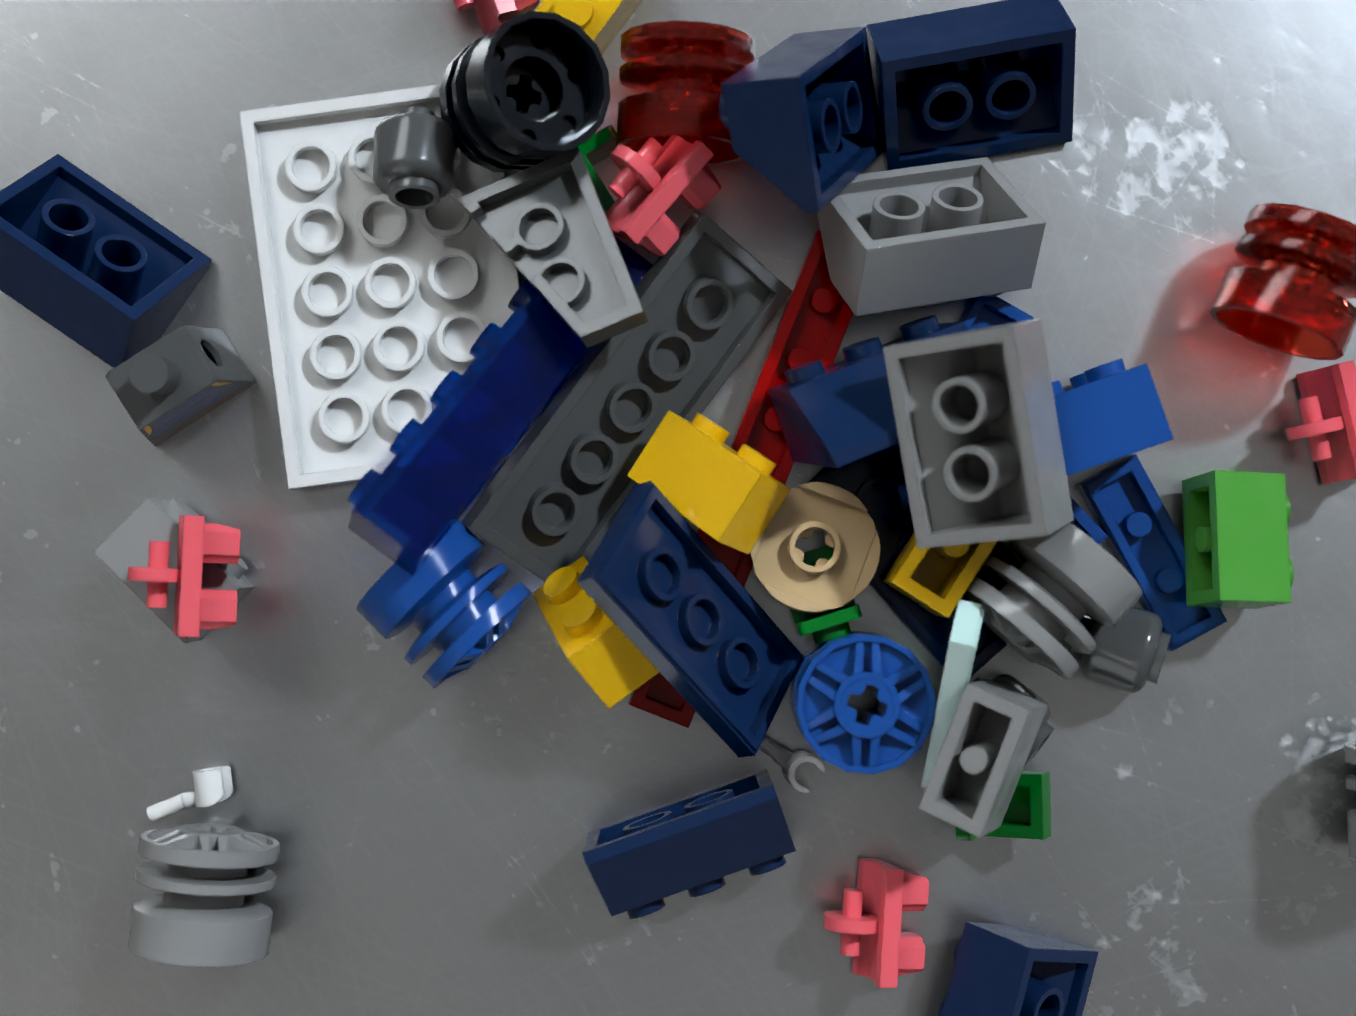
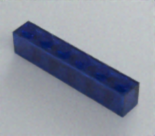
[347,237,653,576]

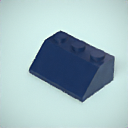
[866,0,1076,170]
[719,26,883,213]
[0,154,212,368]
[768,315,969,468]
[582,769,796,919]
[938,922,1099,1016]

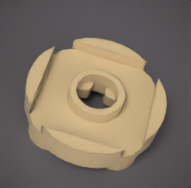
[750,482,881,613]

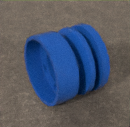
[356,514,532,688]
[789,630,936,774]

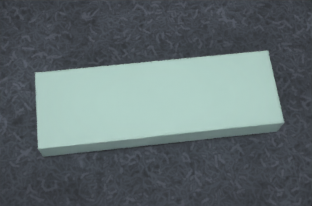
[921,599,985,788]

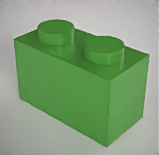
[1182,470,1294,609]

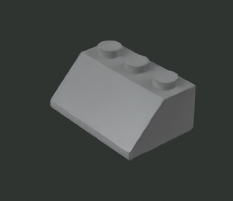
[817,157,1046,316]
[883,318,1074,549]

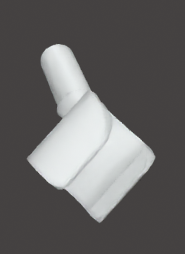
[759,735,825,793]
[147,766,233,821]

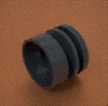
[439,11,610,173]

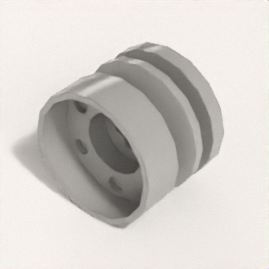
[964,522,1143,680]
[128,823,280,967]

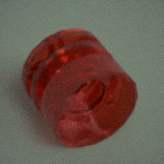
[616,21,755,165]
[1209,203,1356,360]

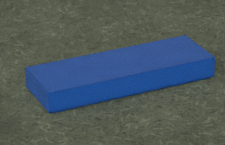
[1076,454,1227,651]

